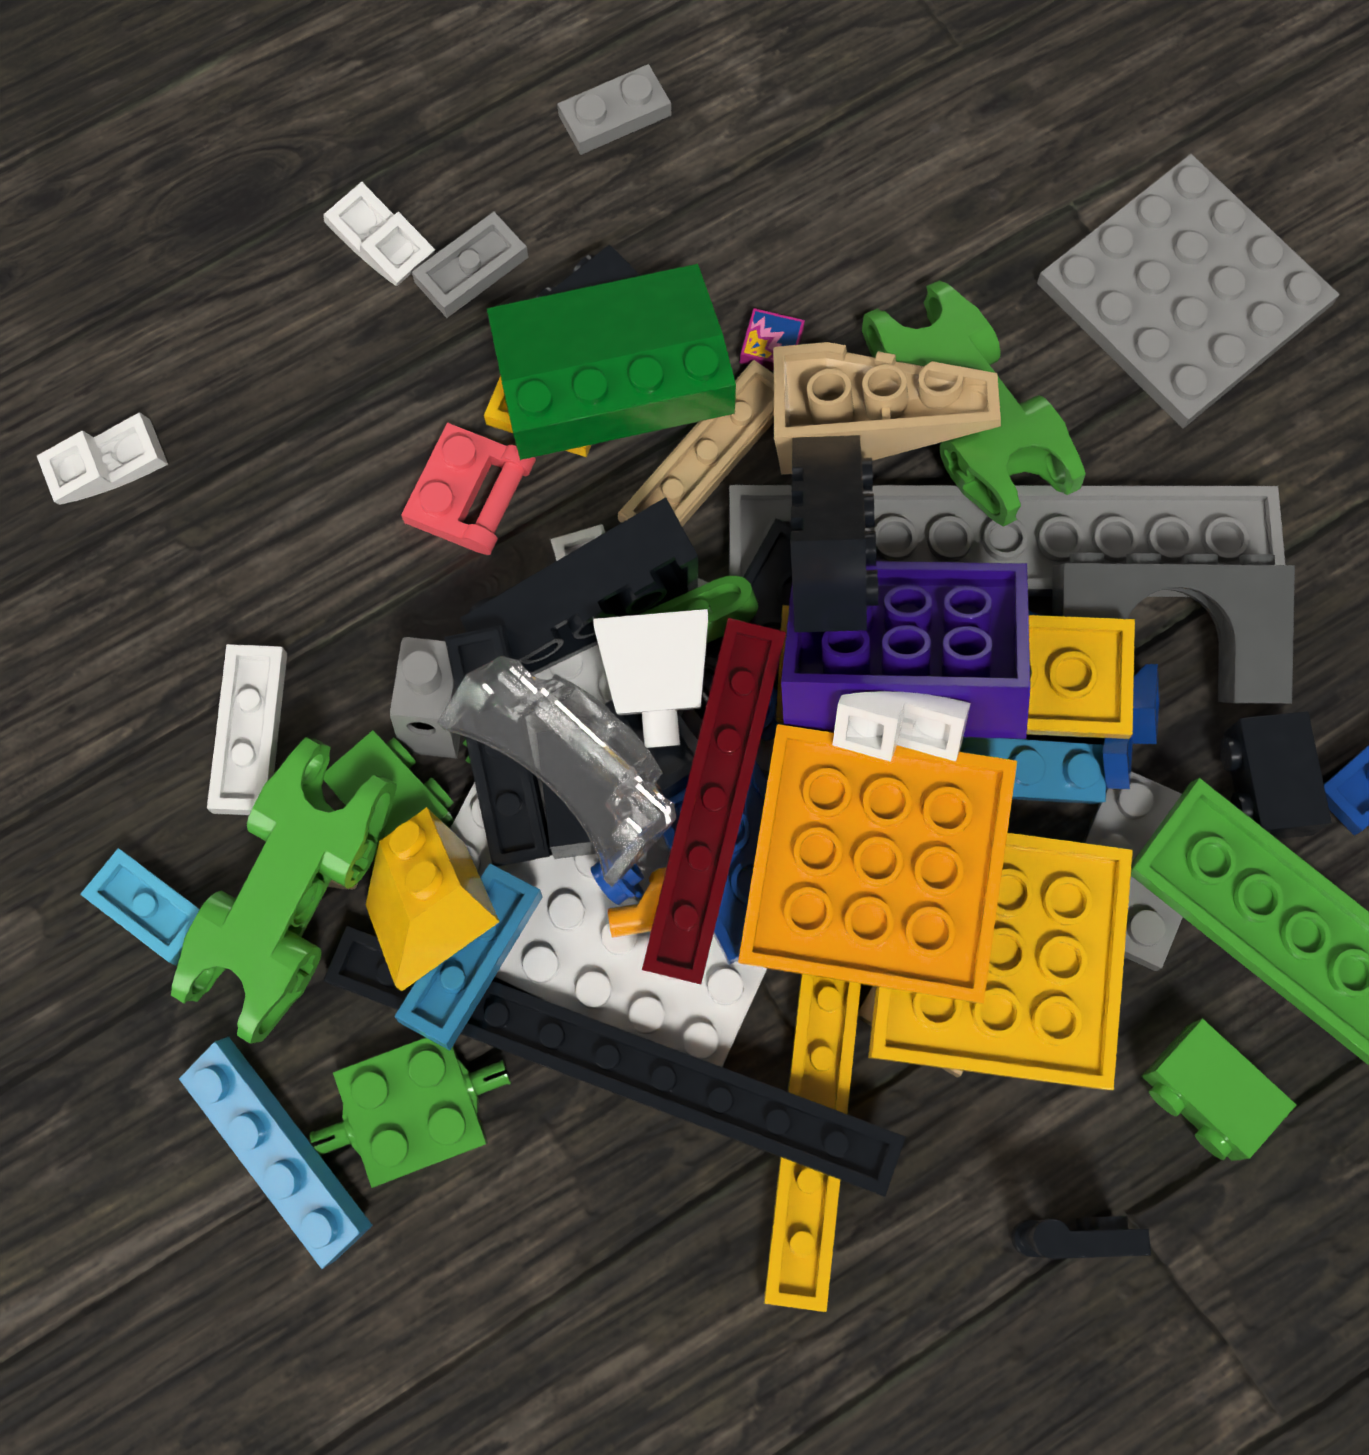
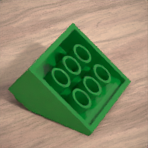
[487,264,736,460]

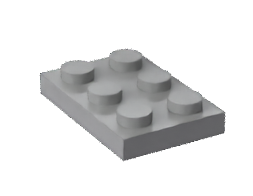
[1082,771,1183,971]

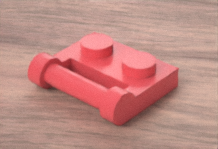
[401,423,536,555]

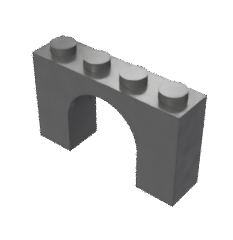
[1052,553,1295,704]

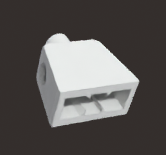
[593,609,708,748]

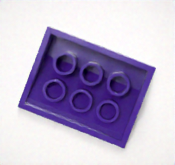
[781,561,1030,739]

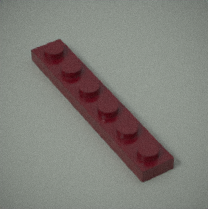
[642,618,786,985]

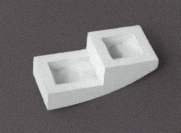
[324,182,435,286]
[37,412,168,505]
[832,691,971,762]

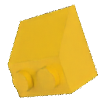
[365,807,500,991]

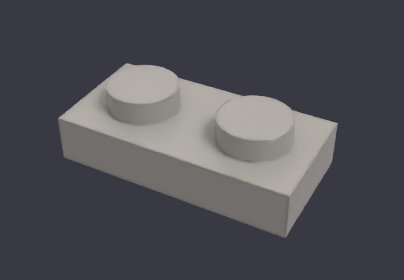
[557,64,671,155]
[412,211,529,318]

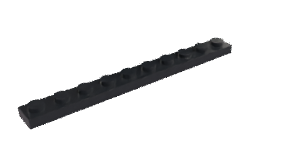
[323,926,906,1197]

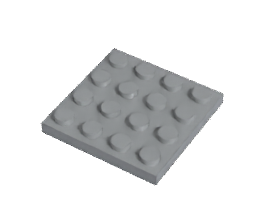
[1037,154,1340,428]

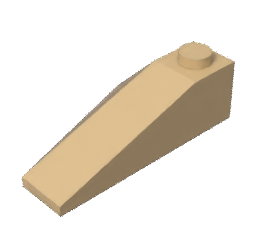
[773,342,1001,475]

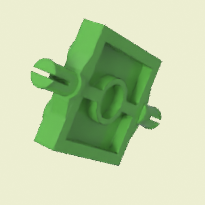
[310,1038,511,1188]

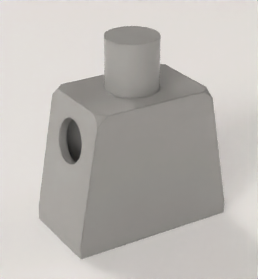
[390,637,462,758]

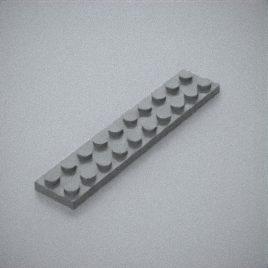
[729,485,1286,597]

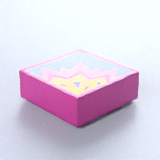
[740,308,805,371]

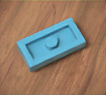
[80,848,200,966]

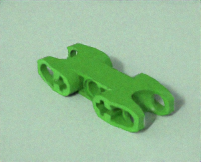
[862,280,1086,527]
[171,737,397,1044]

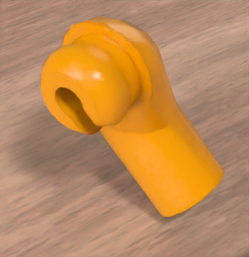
[608,867,667,938]

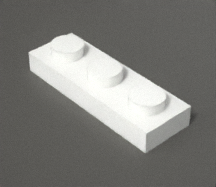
[207,644,287,815]

